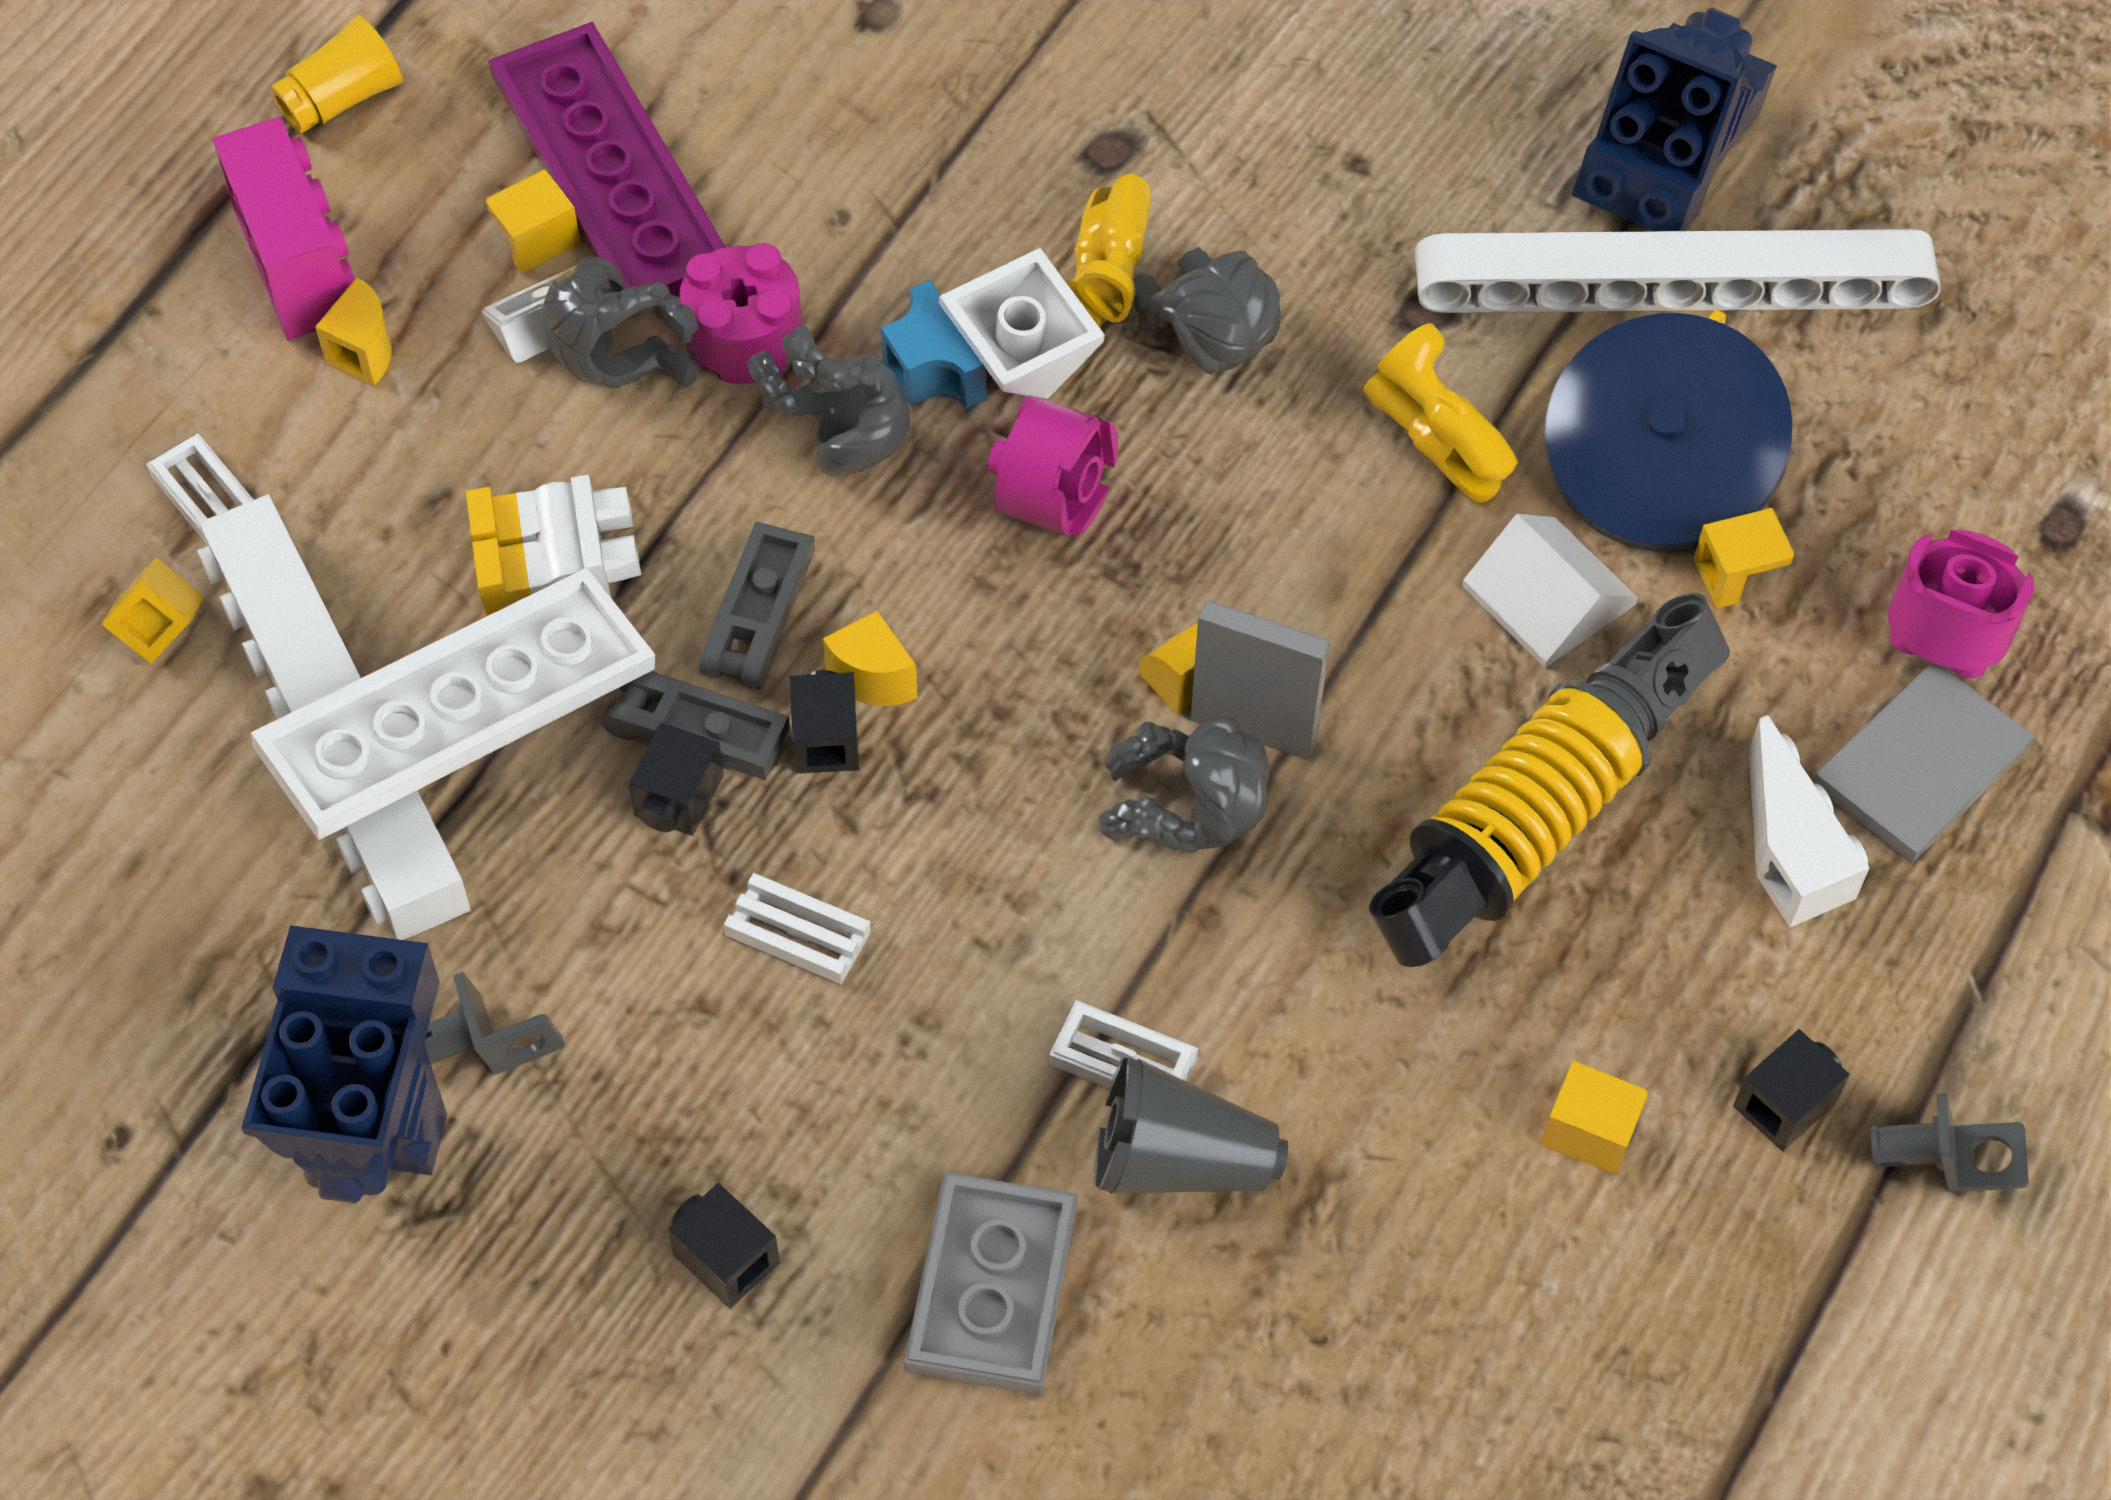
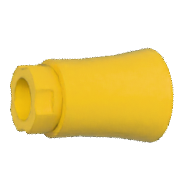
[270,15,403,134]

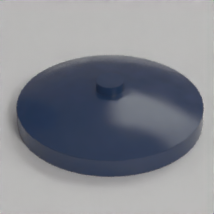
[1545,313,1792,552]

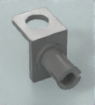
[424,971,565,1075]
[1871,1093,2029,1192]

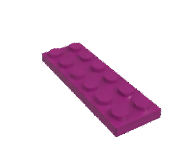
[488,21,726,296]

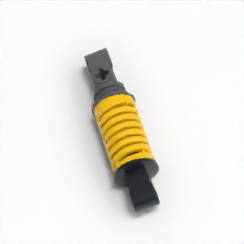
[1369,593,1730,967]

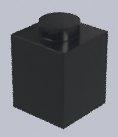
[790,670,859,774]
[628,722,724,836]
[1733,1029,1850,1152]
[668,1182,780,1309]

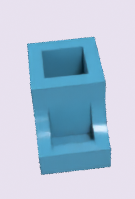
[881,280,987,409]

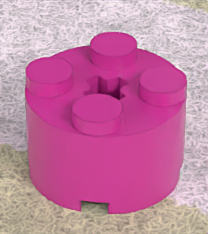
[680,243,803,384]
[988,395,1118,537]
[1888,530,2034,678]

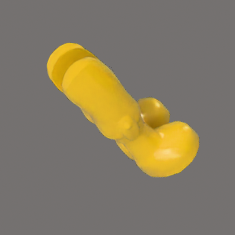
[1064,174,1151,328]
[1363,323,1518,504]

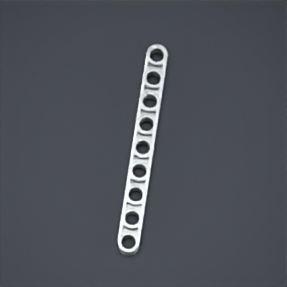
[1414,229,1941,313]

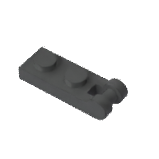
[699,522,815,689]
[601,671,790,780]

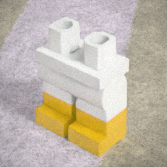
[465,474,641,616]

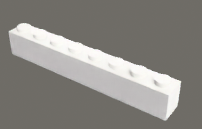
[197,494,471,940]

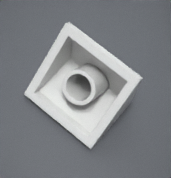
[939,248,1105,399]
[1462,514,1638,668]

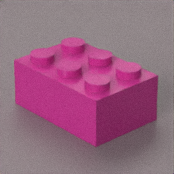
[212,116,355,341]

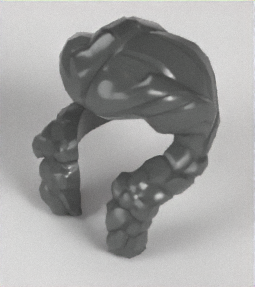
[1133,247,1281,375]
[543,256,699,388]
[747,324,910,476]
[1099,716,1270,853]

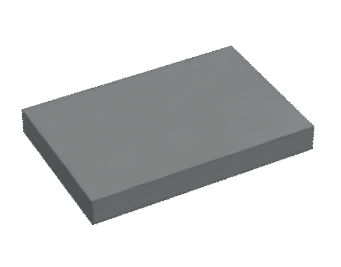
[1190,600,1330,760]
[1813,663,2035,864]
[904,1172,1078,1395]

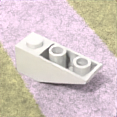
[1748,715,1870,927]

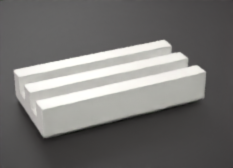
[146,434,254,543]
[723,873,871,985]
[1049,1000,1198,1089]

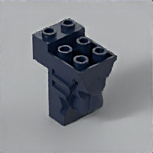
[1571,8,1777,232]
[241,925,447,1204]

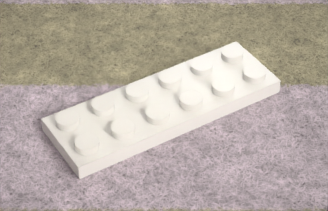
[251,568,655,840]

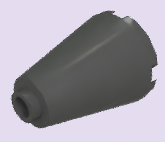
[1094,1057,1288,1193]

